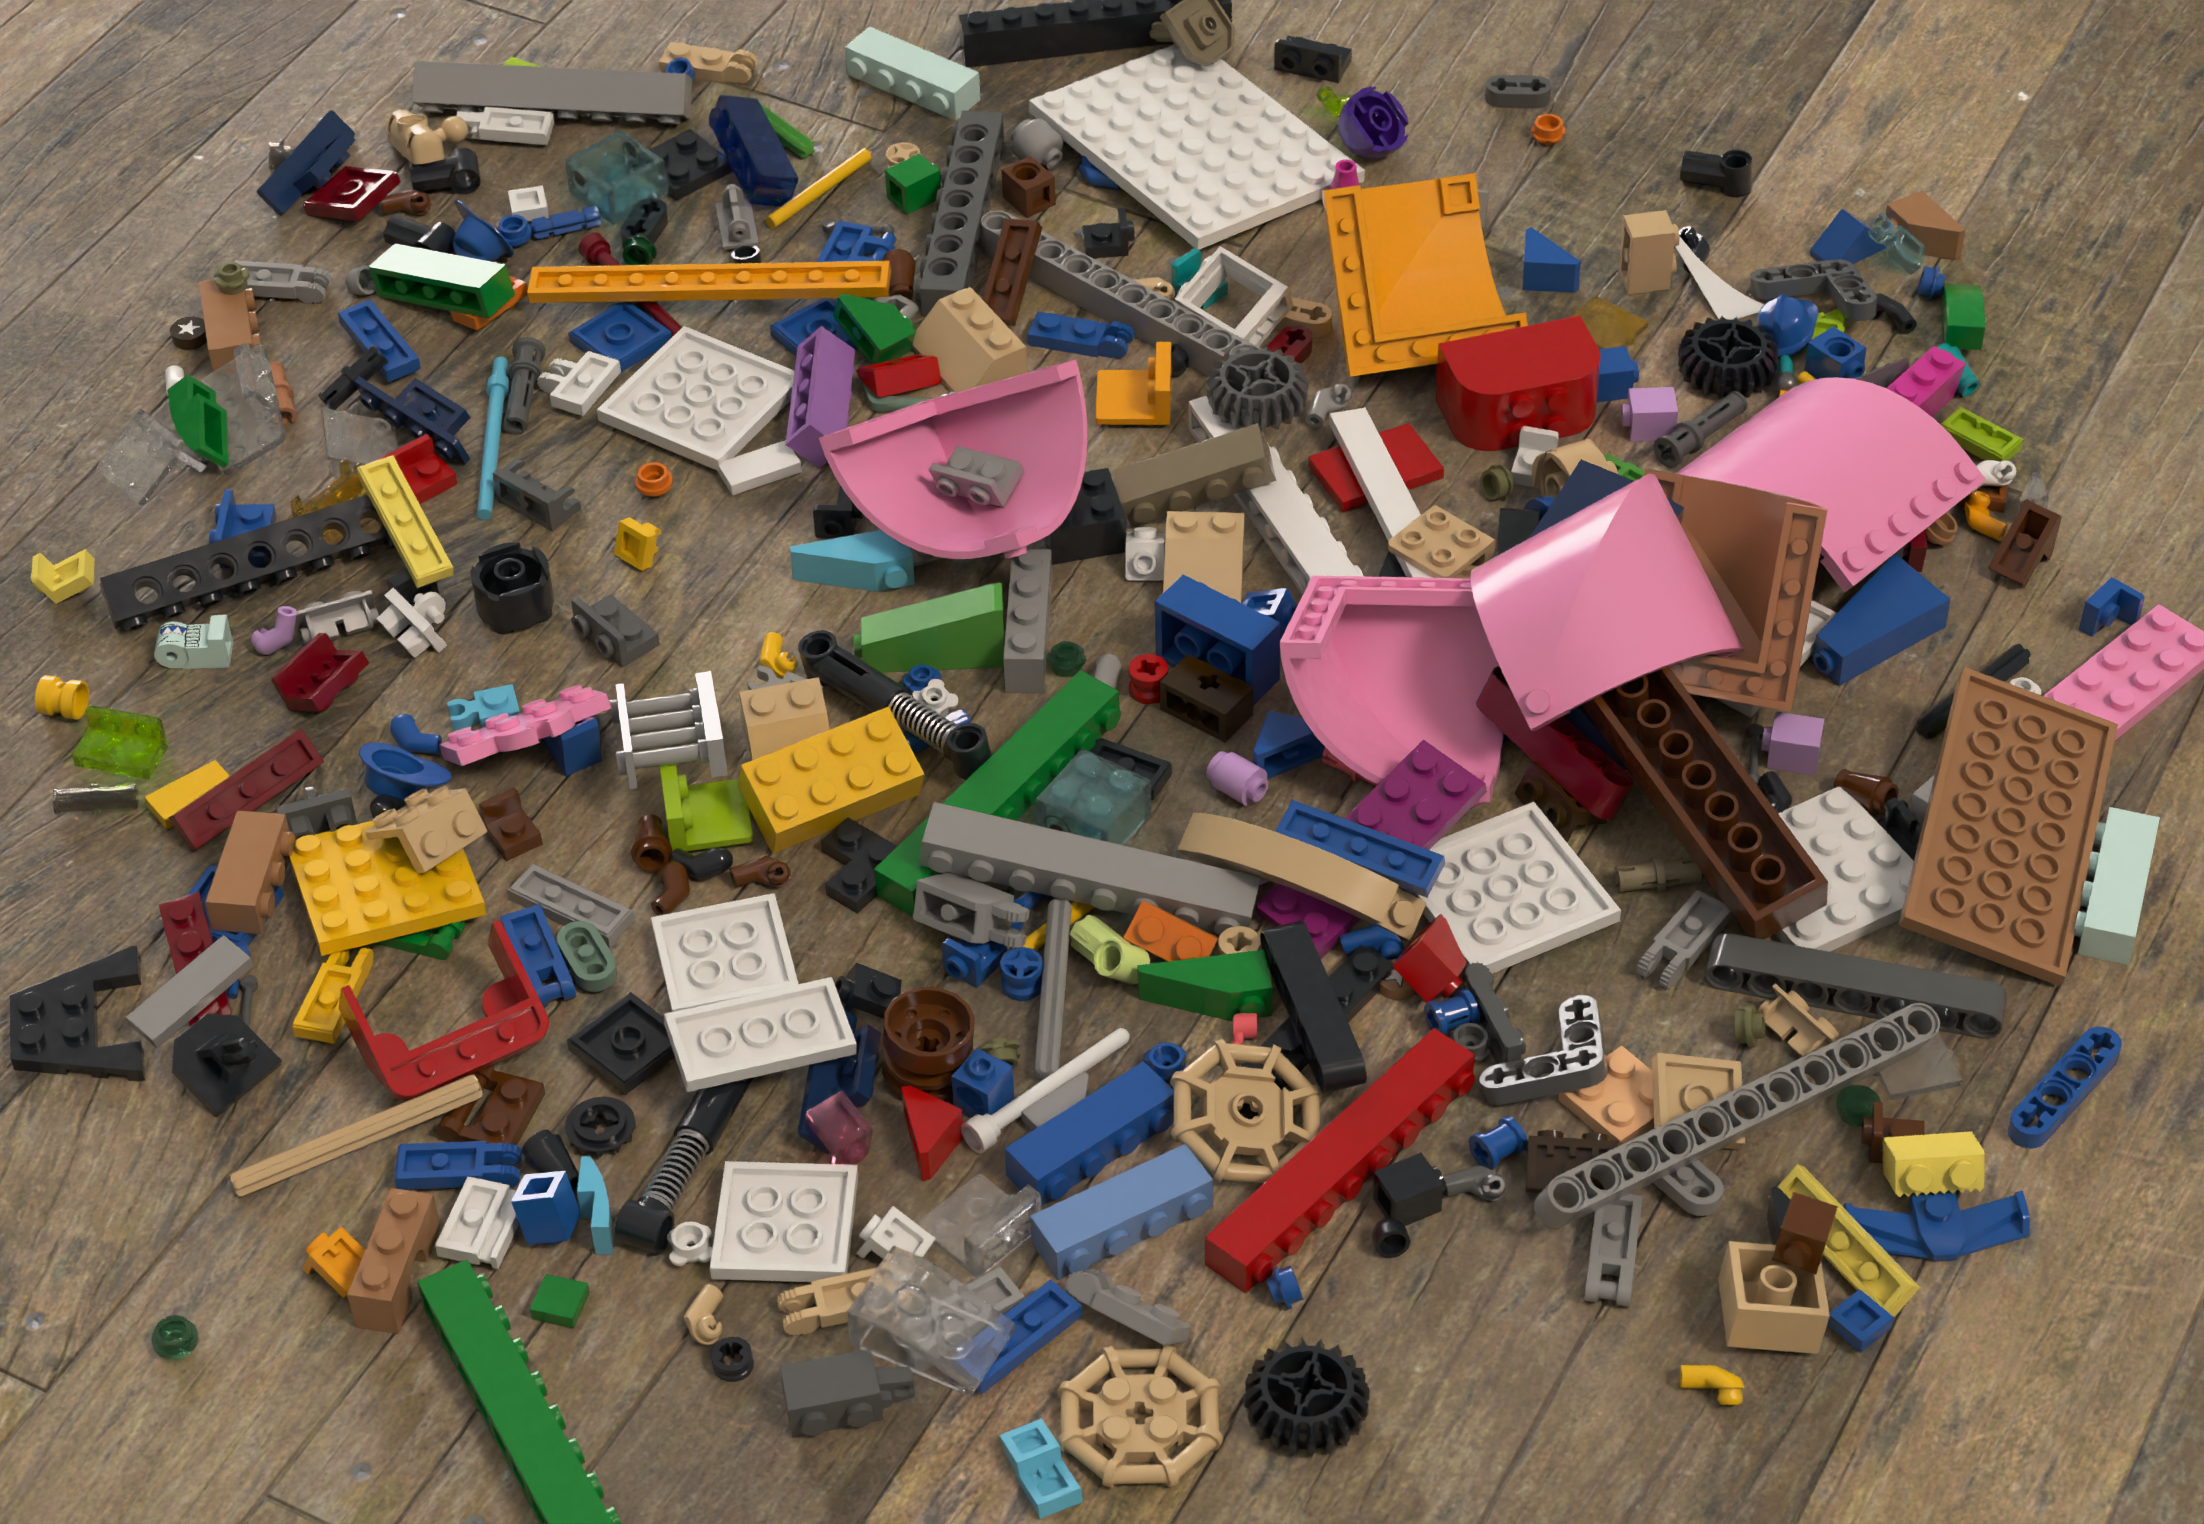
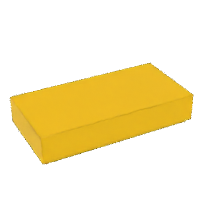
[144,760,230,829]

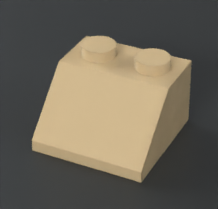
[739,677,830,761]

